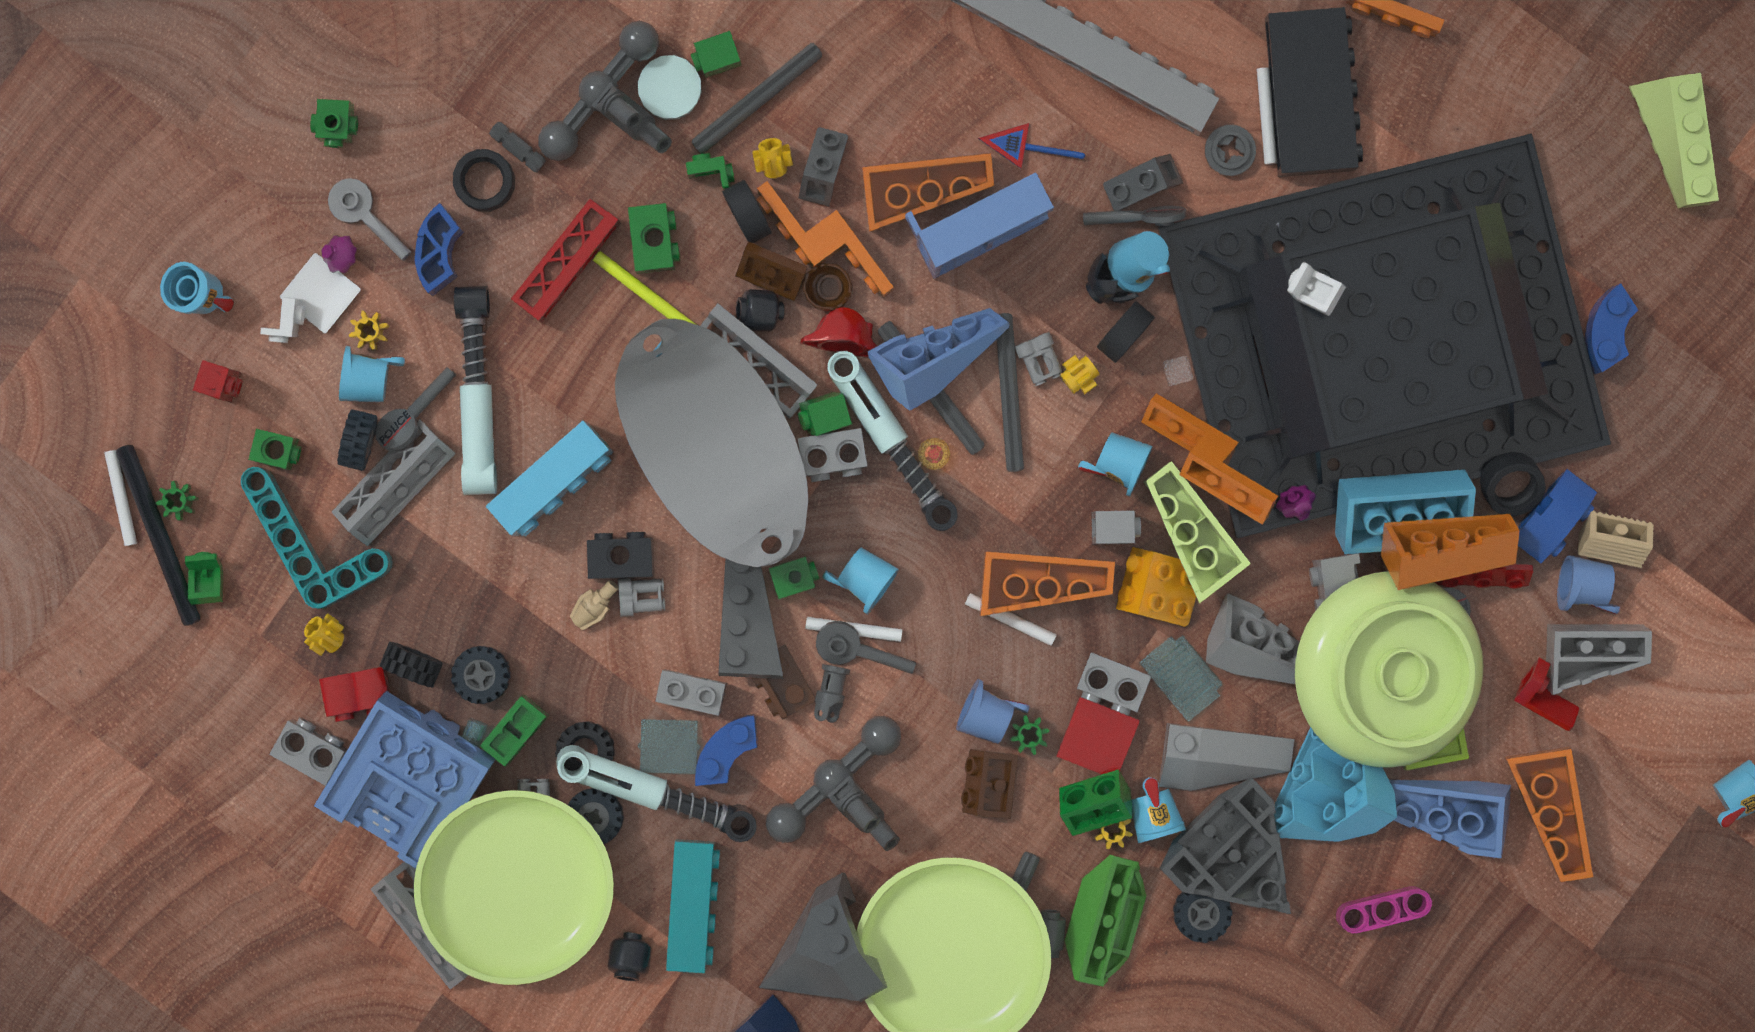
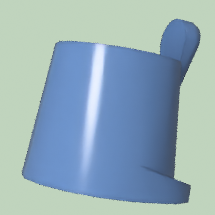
[1557,555,1620,614]
[956,679,1029,744]

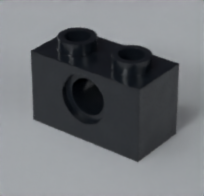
[587,532,654,579]

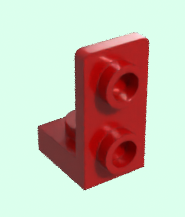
[193,360,243,403]
[1514,657,1579,731]

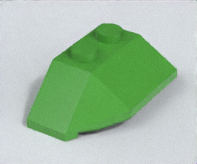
[1065,855,1146,987]

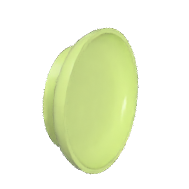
[1295,571,1484,767]
[414,790,614,985]
[856,858,1051,1032]

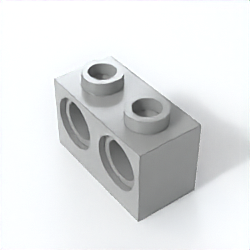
[798,428,867,482]
[1091,511,1141,544]
[1077,652,1152,716]
[655,669,727,716]
[269,717,348,786]

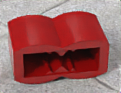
[319,667,390,722]

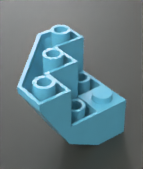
[1274,727,1397,842]

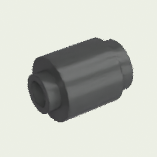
[1041,909,1066,958]

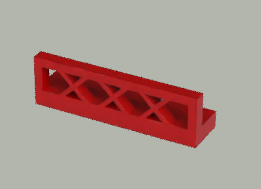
[511,199,621,323]

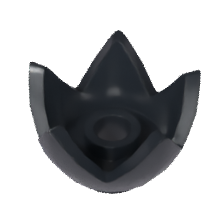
[1086,253,1139,305]

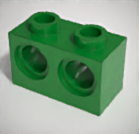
[480,695,549,767]
[1059,769,1132,836]

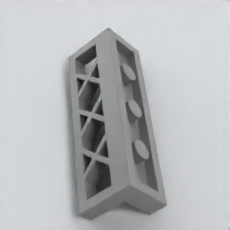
[700,303,817,419]
[332,419,456,546]
[370,862,468,989]

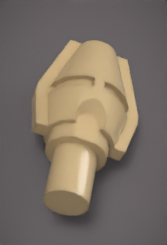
[570,580,619,630]

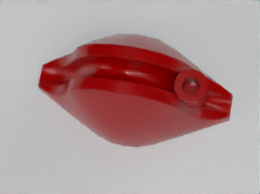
[800,307,877,358]

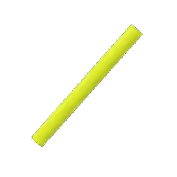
[593,251,697,325]

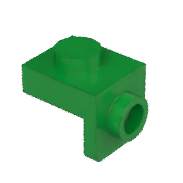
[685,153,735,190]
[185,552,223,605]

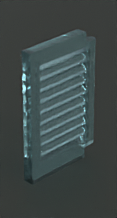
[1139,635,1223,722]

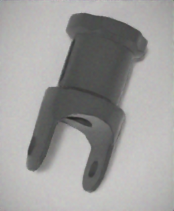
[814,664,850,723]

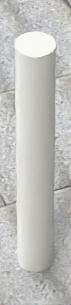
[1256,68,1277,165]
[104,450,137,546]
[965,593,1057,646]
[805,617,902,642]

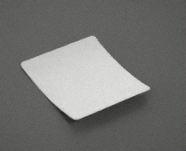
[280,253,360,333]

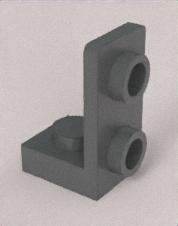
[798,127,848,206]
[1103,154,1183,211]

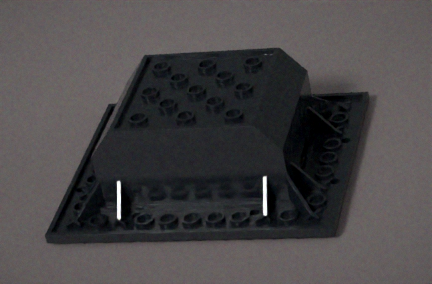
[1158,133,1611,538]

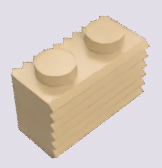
[1578,510,1654,568]

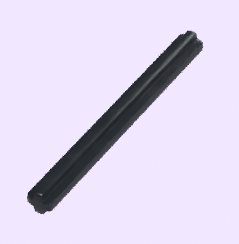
[116,445,201,626]

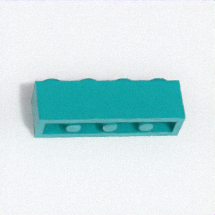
[666,839,720,973]

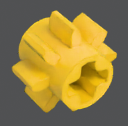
[752,138,793,178]
[349,311,390,351]
[1060,355,1100,395]
[304,614,344,656]
[1094,819,1133,849]

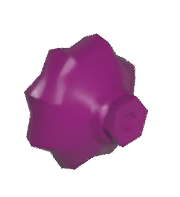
[321,235,357,274]
[1276,485,1316,521]

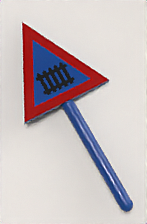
[978,123,1085,169]

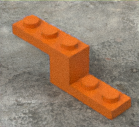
[1346,0,1444,38]
[756,181,894,298]
[1141,393,1278,525]

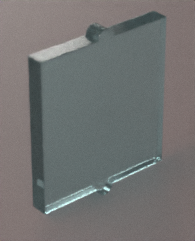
[638,719,700,774]

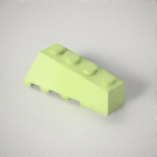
[1629,73,1719,209]
[1143,461,1251,603]

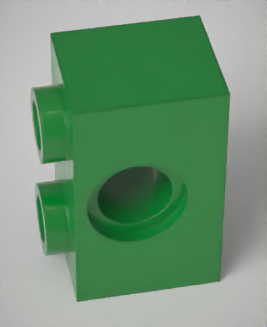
[628,203,680,274]

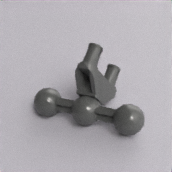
[538,20,672,161]
[766,716,901,851]

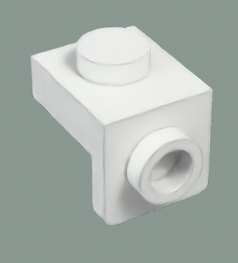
[1287,262,1346,316]
[260,297,305,343]

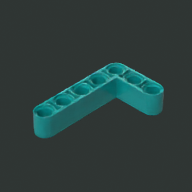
[241,467,393,609]

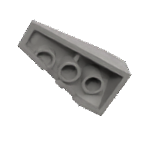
[1206,594,1300,684]
[1159,723,1294,791]

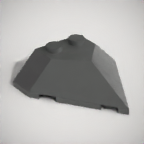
[1160,778,1291,914]
[759,873,887,1002]

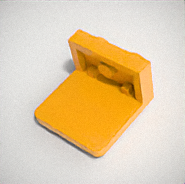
[1116,547,1196,627]

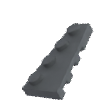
[718,559,783,679]

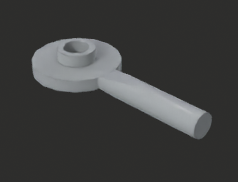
[328,178,411,261]

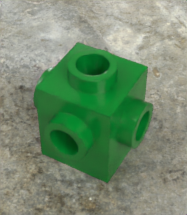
[310,99,359,148]

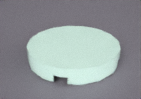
[638,55,702,120]

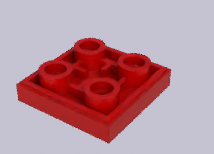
[1056,696,1140,774]

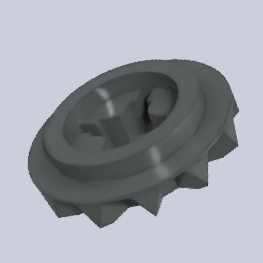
[1205,125,1256,176]

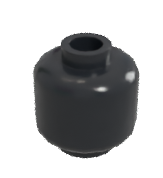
[736,289,785,332]
[607,932,652,981]

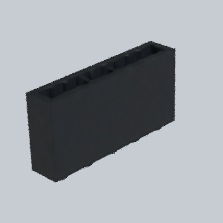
[1265,7,1363,177]

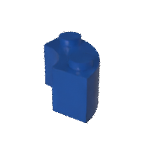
[415,203,464,296]
[1584,283,1638,375]
[1518,469,1597,563]
[695,714,758,786]

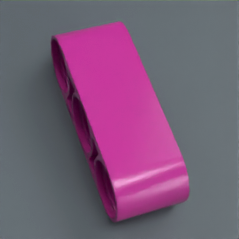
[1336,886,1432,933]

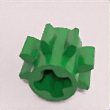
[156,481,199,521]
[1010,715,1050,755]

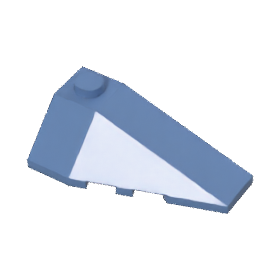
[868,308,1009,411]
[1389,780,1511,858]

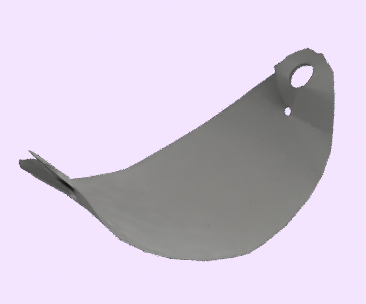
[615,319,809,567]

